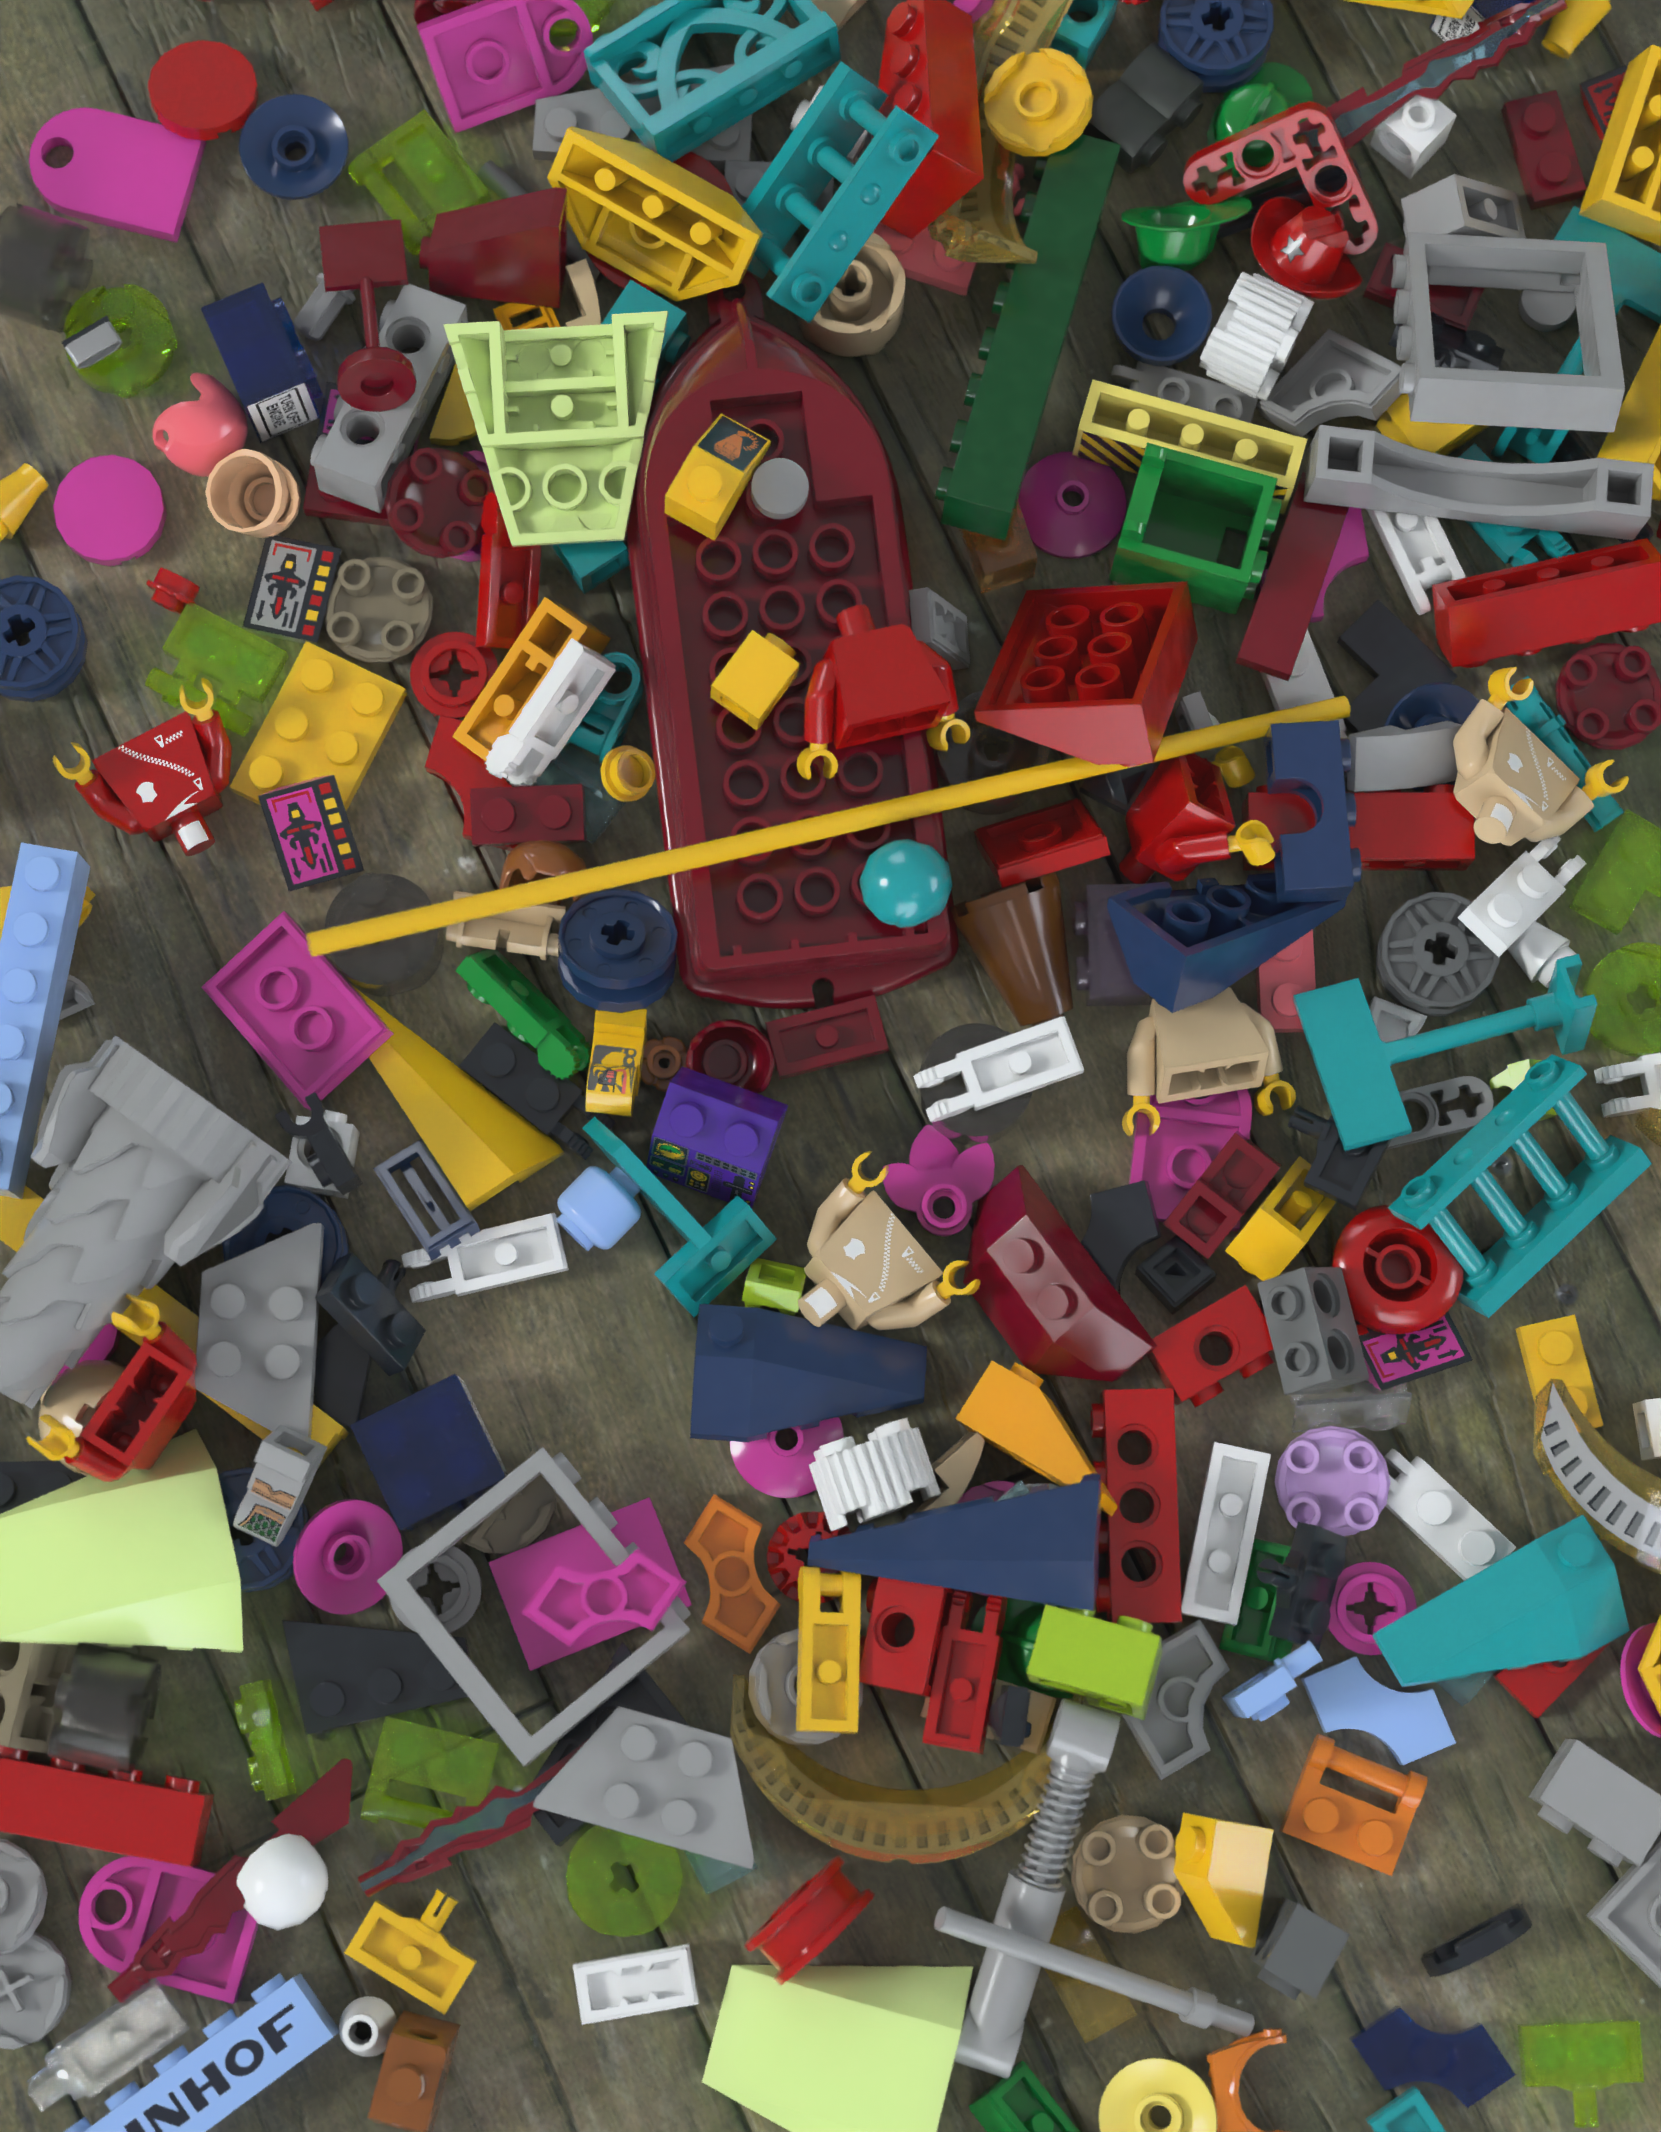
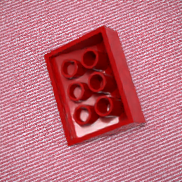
[974,581,1198,767]

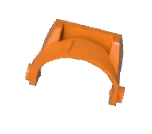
[1207,2028,1290,2132]

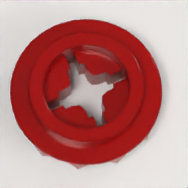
[410,632,498,720]
[767,1511,851,1604]

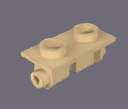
[446,891,566,961]

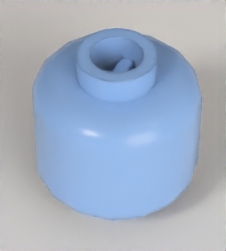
[556,1166,641,1251]

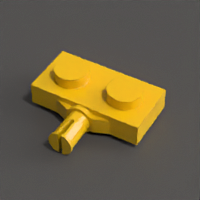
[344,1889,477,2015]

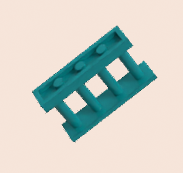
[742,61,939,323]
[1388,1054,1652,1318]

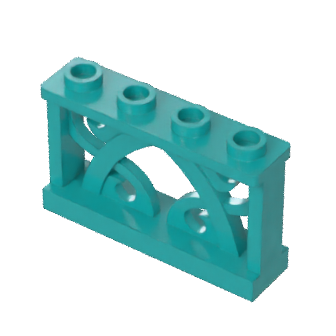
[584,0,841,162]

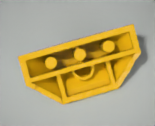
[547,126,763,302]

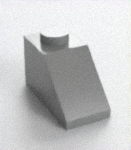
[1401,174,1526,238]

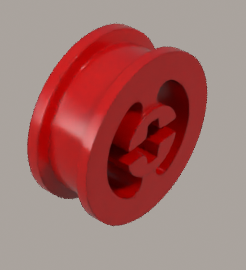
[743,1855,875,1986]

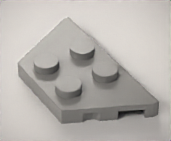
[195,1223,324,1439]
[533,1706,755,1869]

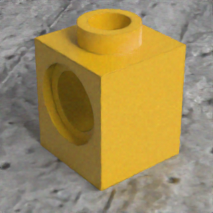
[710,630,800,730]

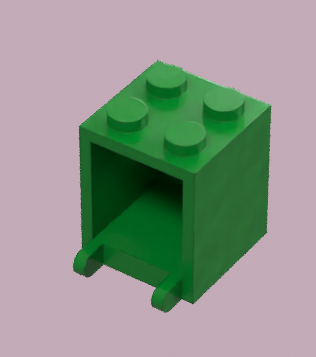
[1108,443,1283,615]

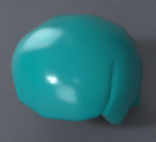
[860,839,953,928]

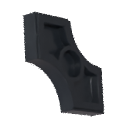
[1081,1180,1162,1296]

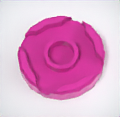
[53,455,167,566]

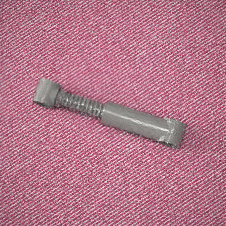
[954,1698,1120,2079]

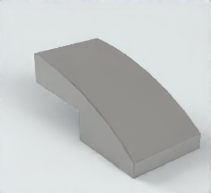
[1347,721,1462,792]

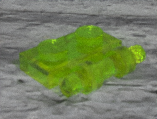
[145,602,289,737]

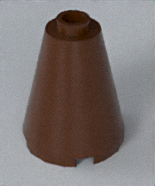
[950,872,1073,1027]

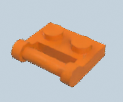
[1280,1733,1428,1876]

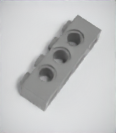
[311,283,468,513]

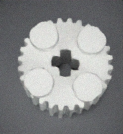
[1199,271,1314,402]
[809,1418,941,1532]

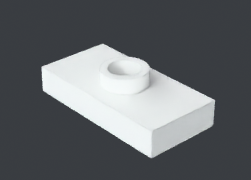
[573,1943,699,2025]

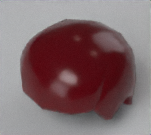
[686,1019,776,1094]

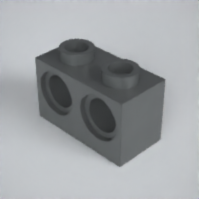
[1257,1267,1369,1395]
[1249,1897,1350,2001]

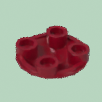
[385,447,494,559]
[1555,643,1661,750]

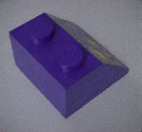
[646,1066,789,1209]

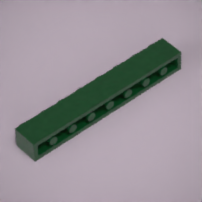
[935,134,1121,541]

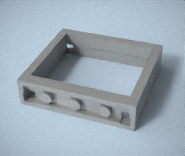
[1391,232,1625,433]
[377,1447,691,1767]

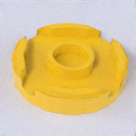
[983,48,1094,156]

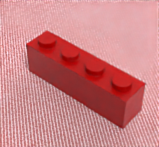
[1432,538,1661,668]
[1242,784,1475,871]
[0,1745,214,1867]

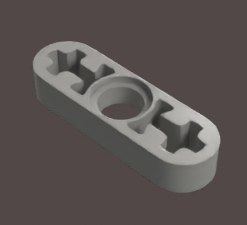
[1386,1076,1494,1150]

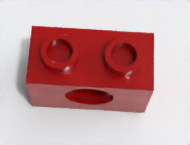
[1147,1285,1274,1408]
[859,1577,955,1698]

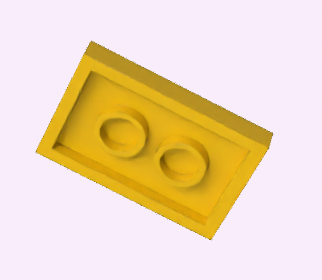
[229,641,407,811]

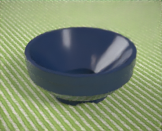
[1111,266,1212,366]

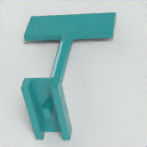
[1491,205,1661,464]
[1293,954,1598,1151]

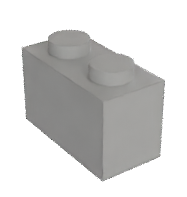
[1529,1738,1661,1868]

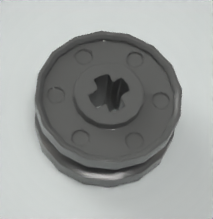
[1376,892,1499,1017]

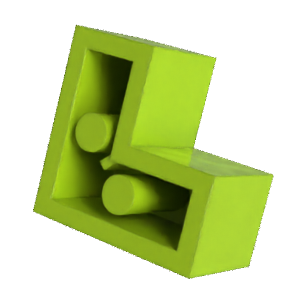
[1027,1605,1163,1720]

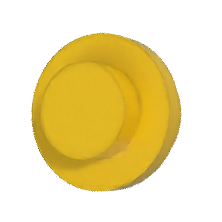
[601,745,655,802]

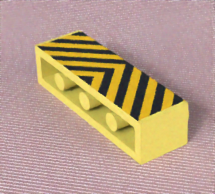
[1072,379,1307,514]

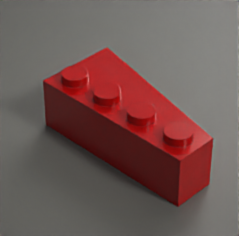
[871,0,984,240]

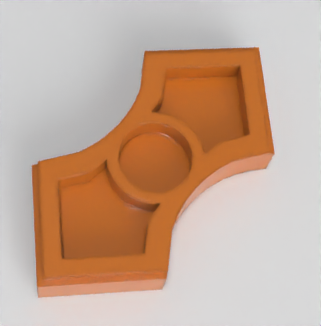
[684,1494,781,1654]

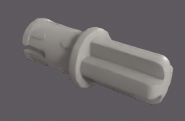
[294,273,355,341]

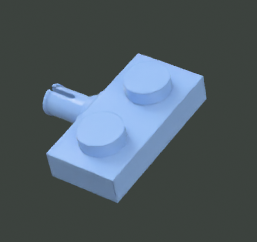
[1222,1640,1322,1722]

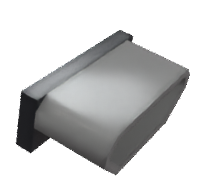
[61,316,123,369]

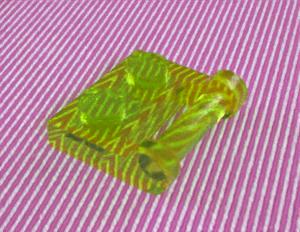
[347,109,491,255]
[360,1716,500,1838]

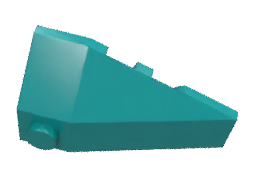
[1372,1515,1630,1687]

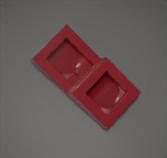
[1163,1131,1282,1259]

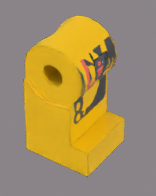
[585,1009,647,1117]

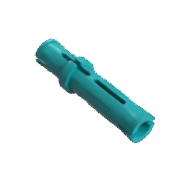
[1505,676,1624,833]

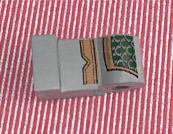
[233,1425,327,1547]

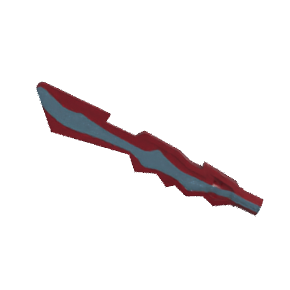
[1295,0,1568,153]
[358,1739,588,1898]

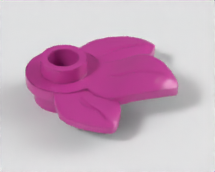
[883,1124,995,1237]

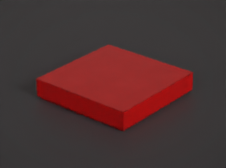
[974,798,1111,888]

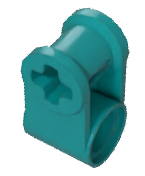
[565,652,644,764]

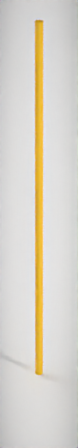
[306,696,1350,957]

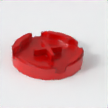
[147,40,259,141]

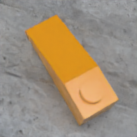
[452,597,611,761]
[956,1361,1118,1516]

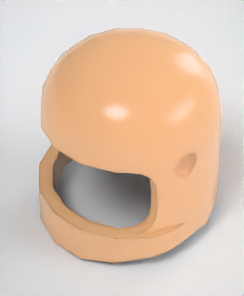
[206,449,301,538]

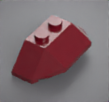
[963,1165,1157,1382]

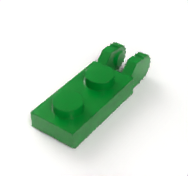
[455,949,592,1080]

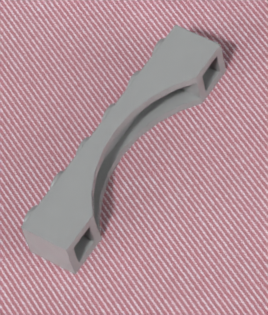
[1304,425,1654,540]

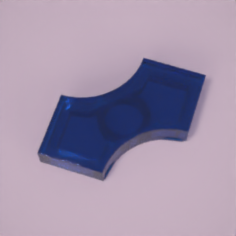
[1349,2006,1516,2108]

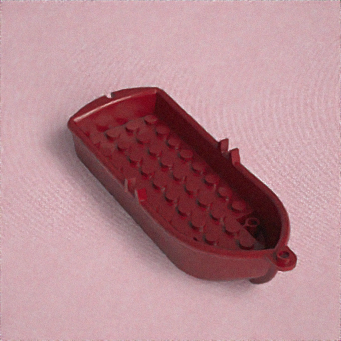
[626,271,959,1009]

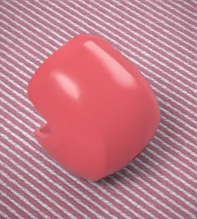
[152,372,248,477]

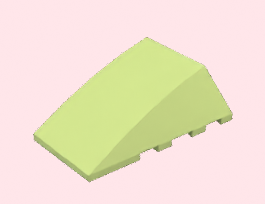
[443,311,668,547]
[0,1429,243,1653]
[702,1964,973,2132]

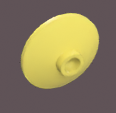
[1099,2058,1217,2132]

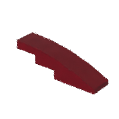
[1235,472,1349,681]

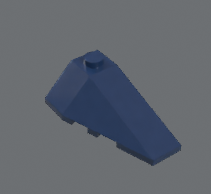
[1107,872,1347,1013]
[690,1304,927,1442]

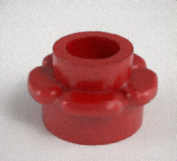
[146,567,200,615]

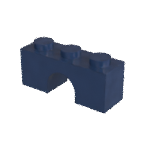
[1263,720,1362,904]

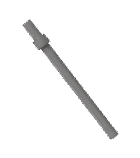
[935,1907,1254,2037]

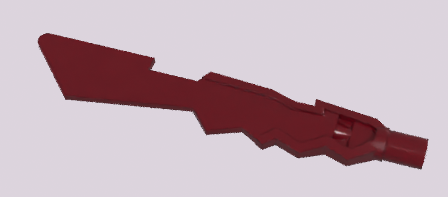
[107,1758,353,2004]

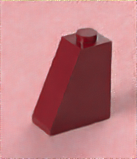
[419,187,567,308]

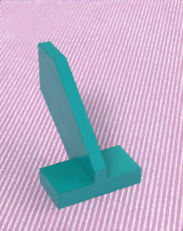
[582,1117,777,1317]

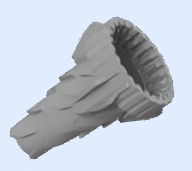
[0,1035,292,1409]

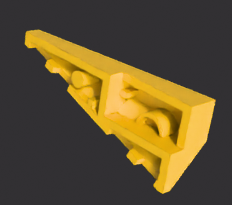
[350,983,565,1211]

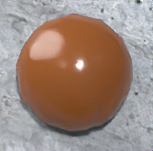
[499,840,587,906]

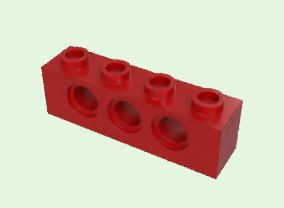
[1090,1388,1182,1624]

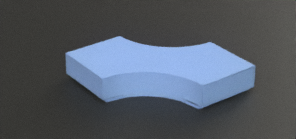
[1301,1656,1456,1765]

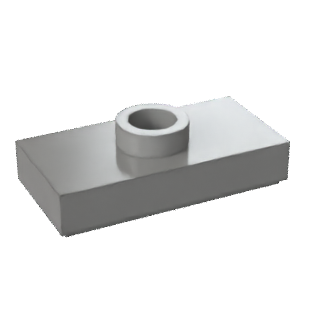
[909,587,970,670]

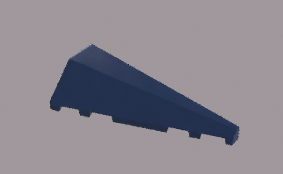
[808,1474,1101,1611]

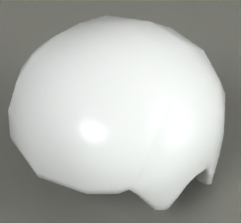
[237,1834,328,1930]

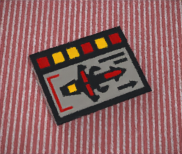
[242,535,342,643]

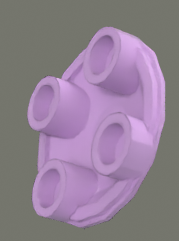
[1275,1425,1390,1536]

